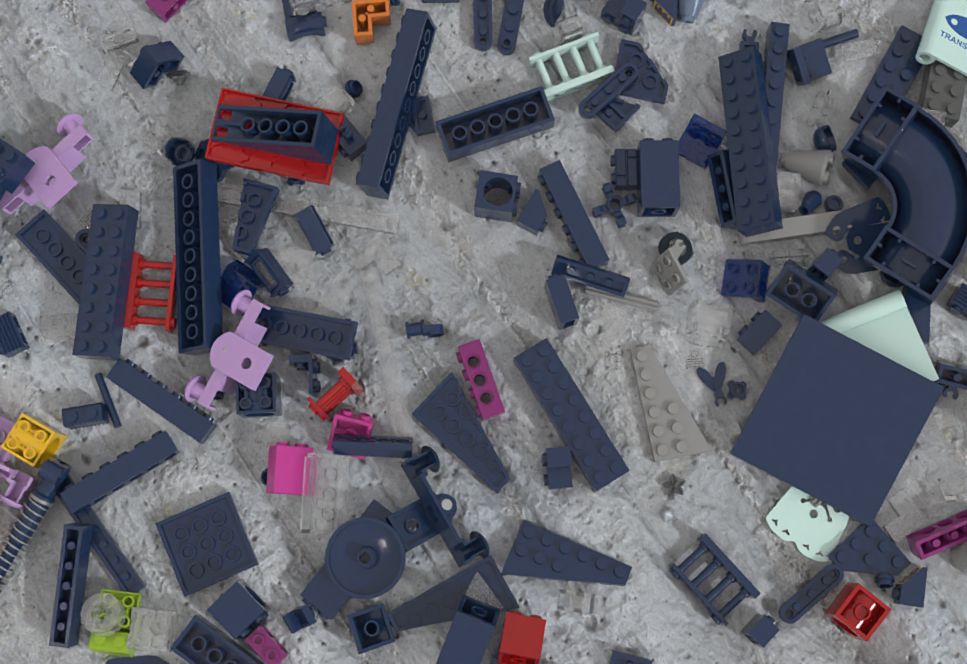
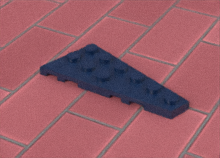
[412,372,510,493]
[500,520,632,586]
[387,555,520,632]

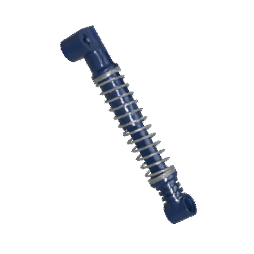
[0,458,72,593]

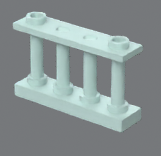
[528,32,615,102]

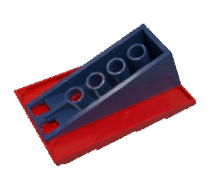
[205,87,345,185]

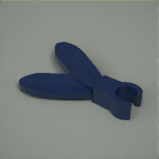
[697,362,727,407]

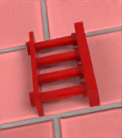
[124,252,177,334]
[307,367,364,423]

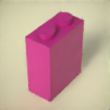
[266,442,313,496]

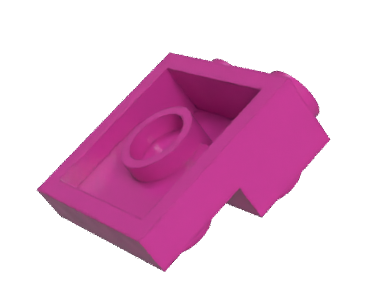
[326,408,375,460]

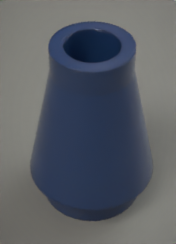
[799,190,822,215]

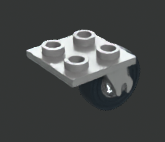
[652,232,693,295]

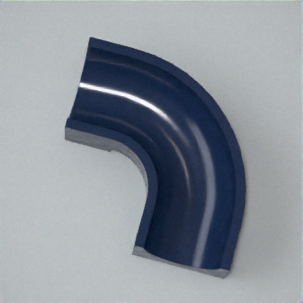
[841,86,967,304]

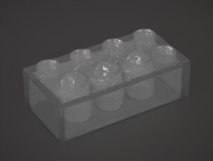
[300,453,351,535]

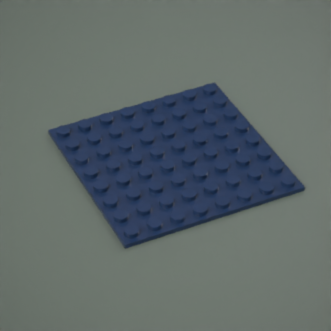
[730,314,944,527]

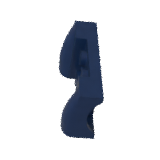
[282,0,328,42]

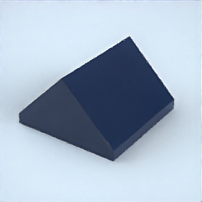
[346,603,395,655]

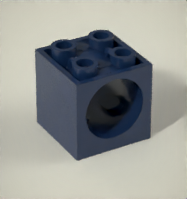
[474,170,521,222]
[235,372,282,418]
[207,580,271,639]

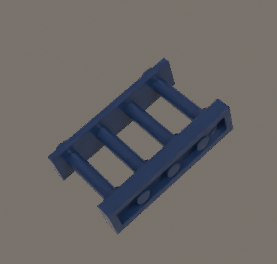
[669,533,761,626]

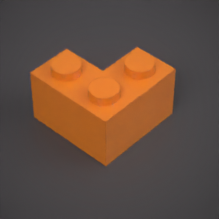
[351,0,391,45]

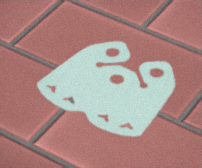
[766,486,849,562]

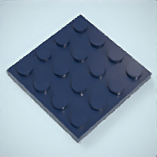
[155,492,259,597]

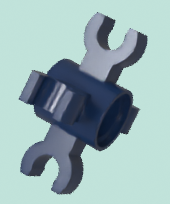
[591,182,637,228]

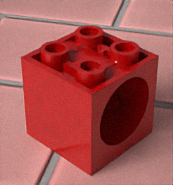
[824,582,891,641]
[497,611,546,664]

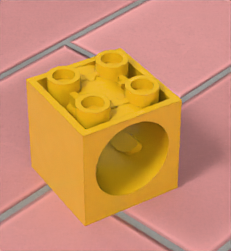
[0,413,67,468]

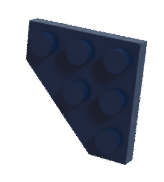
[615,39,669,105]
[826,521,911,576]

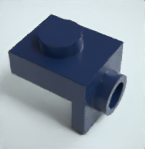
[283,604,317,634]

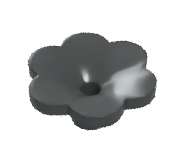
[166,70,191,86]

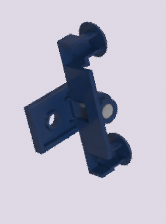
[385,446,490,568]

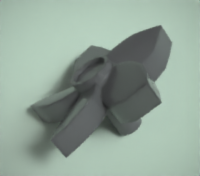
[662,474,686,497]

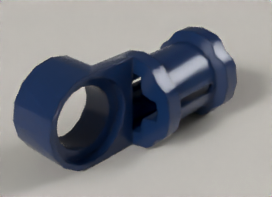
[405,319,444,339]

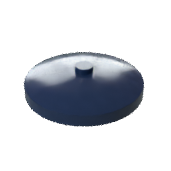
[325,517,406,599]

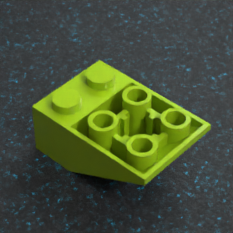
[88,589,142,658]

